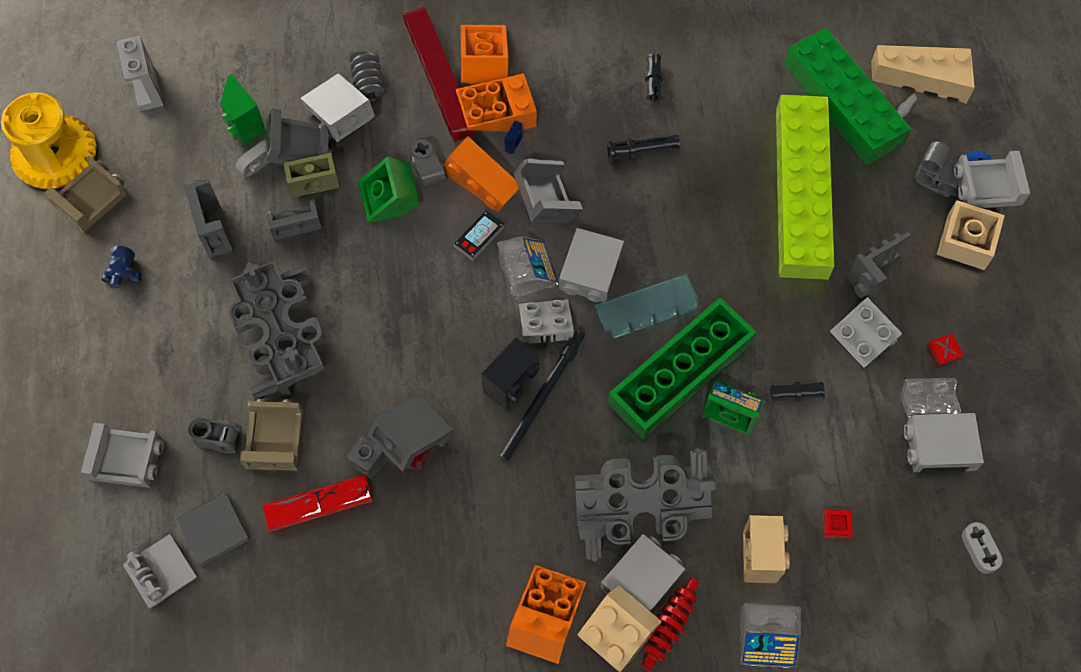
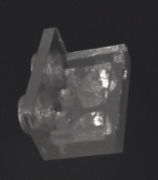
[901,378,961,419]

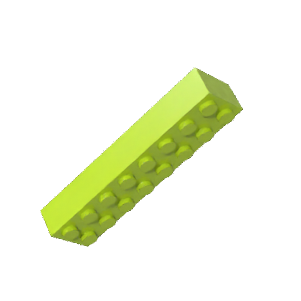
[776,95,834,280]

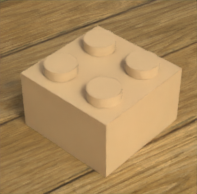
[937,200,1005,270]
[742,515,790,583]
[577,585,662,672]

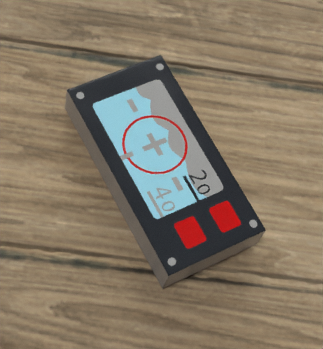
[454,211,504,261]

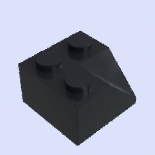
[481,337,540,411]

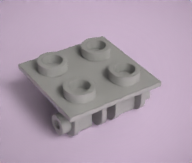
[830,297,902,368]
[519,299,574,344]
[123,534,197,609]

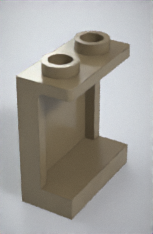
[44,156,127,232]
[240,399,304,471]

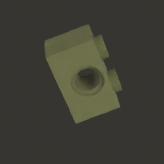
[283,153,340,198]

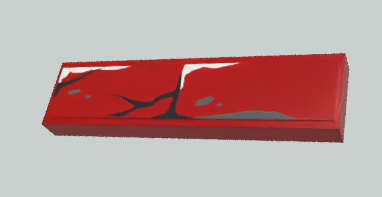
[262,475,373,532]

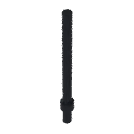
[499,330,585,462]

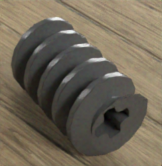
[350,51,385,103]

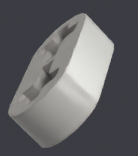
[236,139,269,177]
[962,522,1002,574]

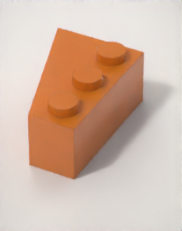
[443,137,519,212]

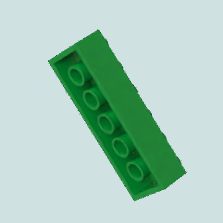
[784,28,911,165]
[608,298,757,440]

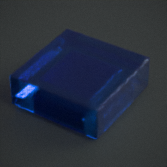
[504,121,523,154]

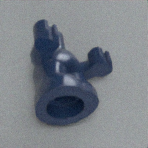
[102,246,141,288]

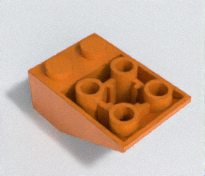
[456,73,537,132]
[506,565,586,664]

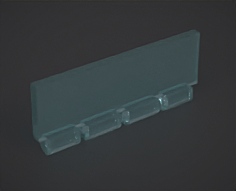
[595,274,698,338]

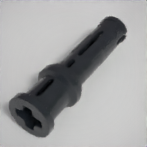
[607,135,680,163]

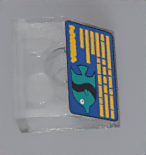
[497,236,559,298]
[740,603,801,668]

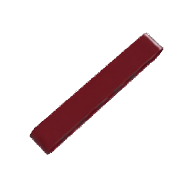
[402,6,476,142]

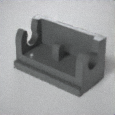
[266,199,322,240]

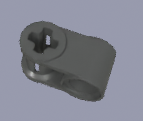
[411,139,446,188]
[188,418,242,454]

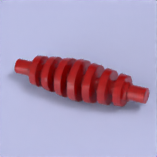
[641,577,699,672]

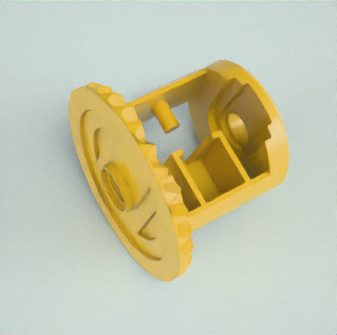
[1,92,97,189]

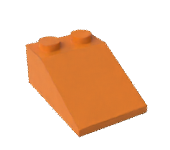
[461,25,508,84]

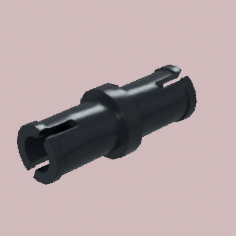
[645,53,663,102]
[770,382,825,402]

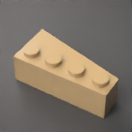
[871,45,975,103]

